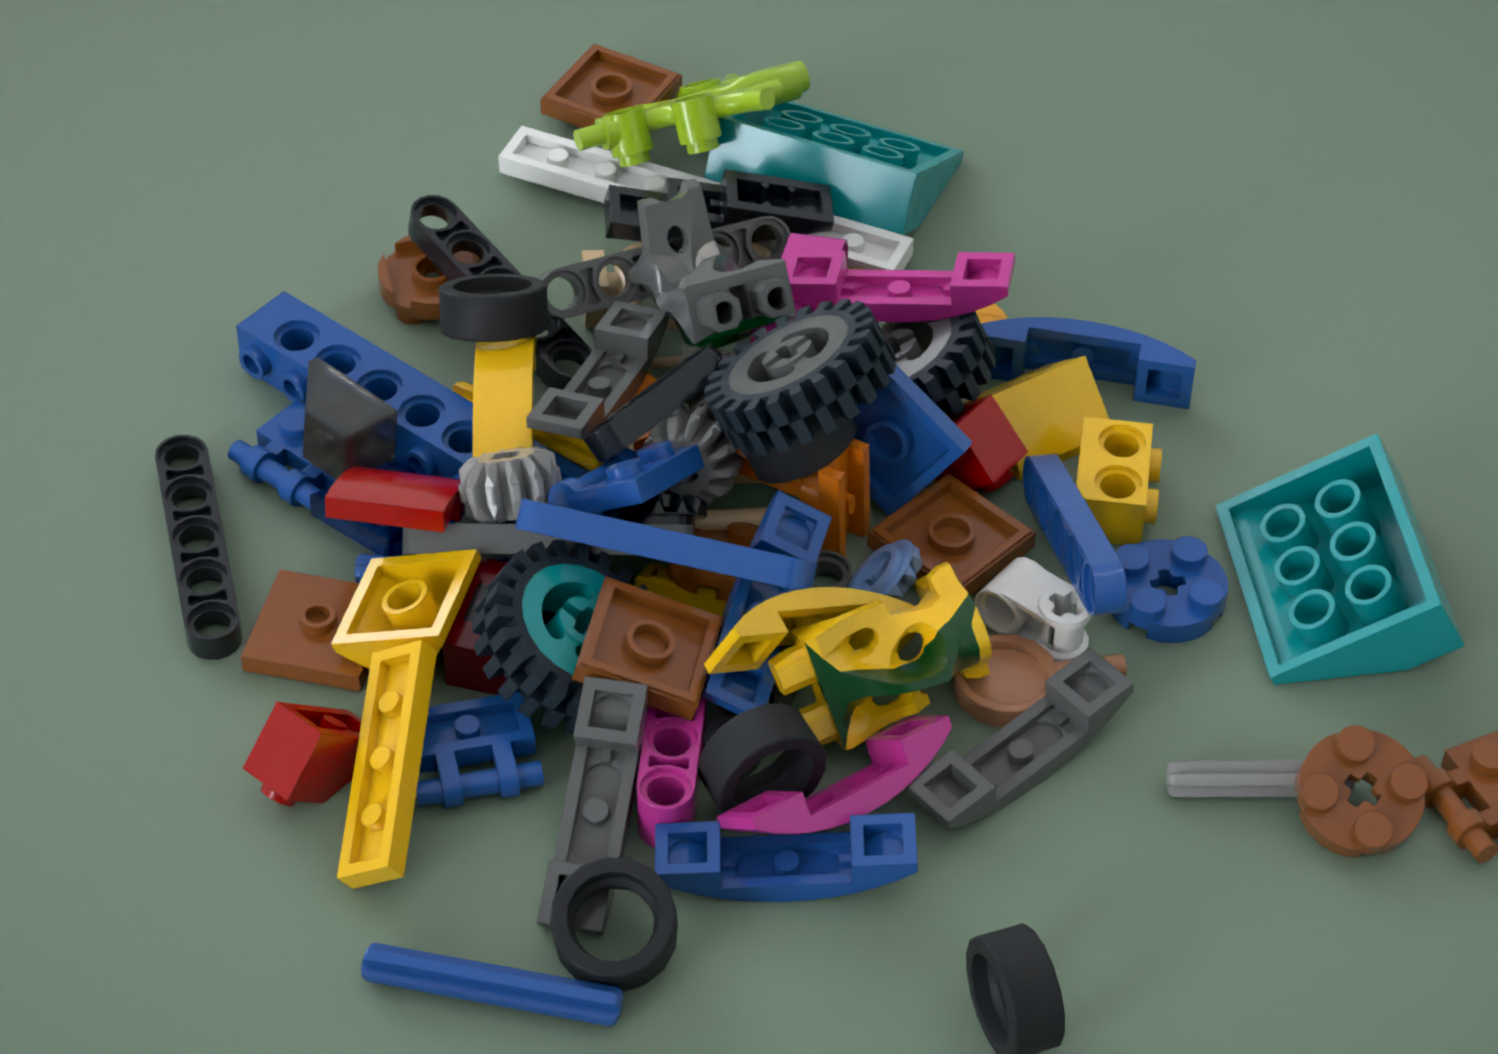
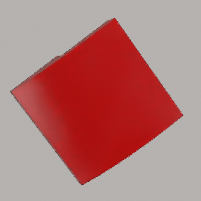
[325,466,466,533]

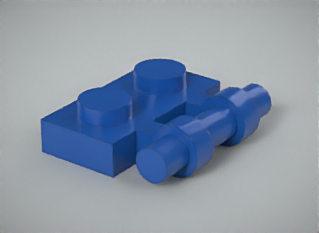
[228,400,382,513]
[416,692,544,809]

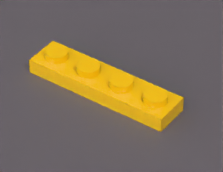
[337,639,437,889]

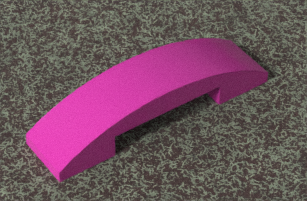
[786,250,1016,322]
[717,715,952,834]

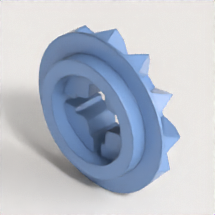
[848,539,923,600]

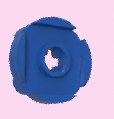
[1112,536,1228,643]

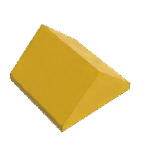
[962,356,1109,480]
[331,549,482,670]

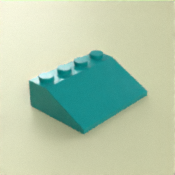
[704,101,964,235]
[1215,433,1465,685]

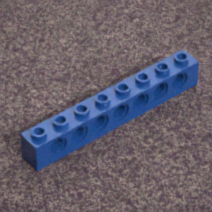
[236,291,611,562]

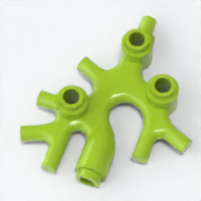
[573,60,810,167]

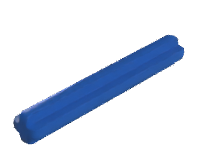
[361,943,623,1027]

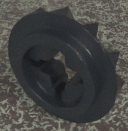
[611,494,707,527]

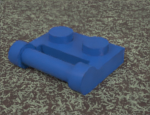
[548,440,705,513]

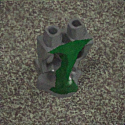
[628,179,797,349]

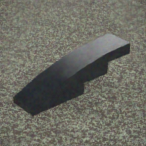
[604,169,834,244]

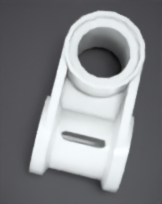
[974,557,1092,662]

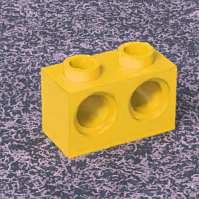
[1076,416,1162,545]

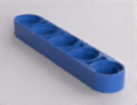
[1023,454,1127,616]
[515,498,818,590]

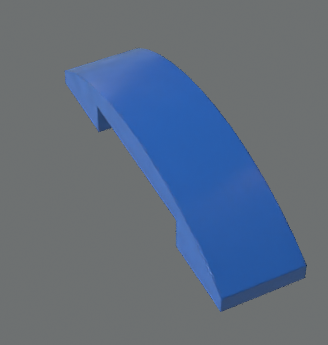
[982,317,1196,409]
[701,490,832,715]
[655,813,918,902]

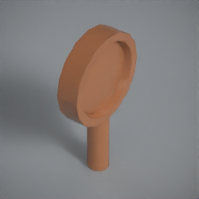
[954,634,1127,728]

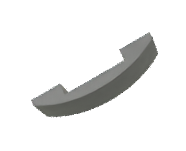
[526,300,669,439]
[905,648,1134,830]
[537,676,649,935]

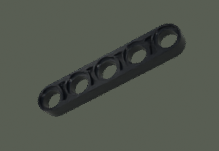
[408,195,592,390]
[155,435,242,660]

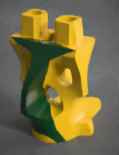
[768,562,992,751]

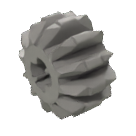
[642,405,744,504]
[458,446,562,524]

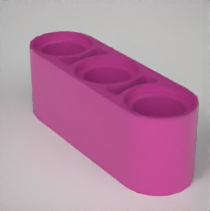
[637,696,707,848]

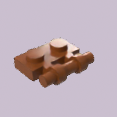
[1415,730,1498,863]

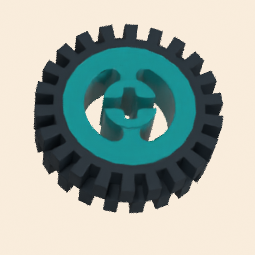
[472,540,649,734]

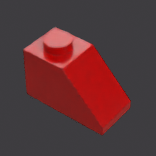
[934,394,1028,493]
[242,702,362,807]

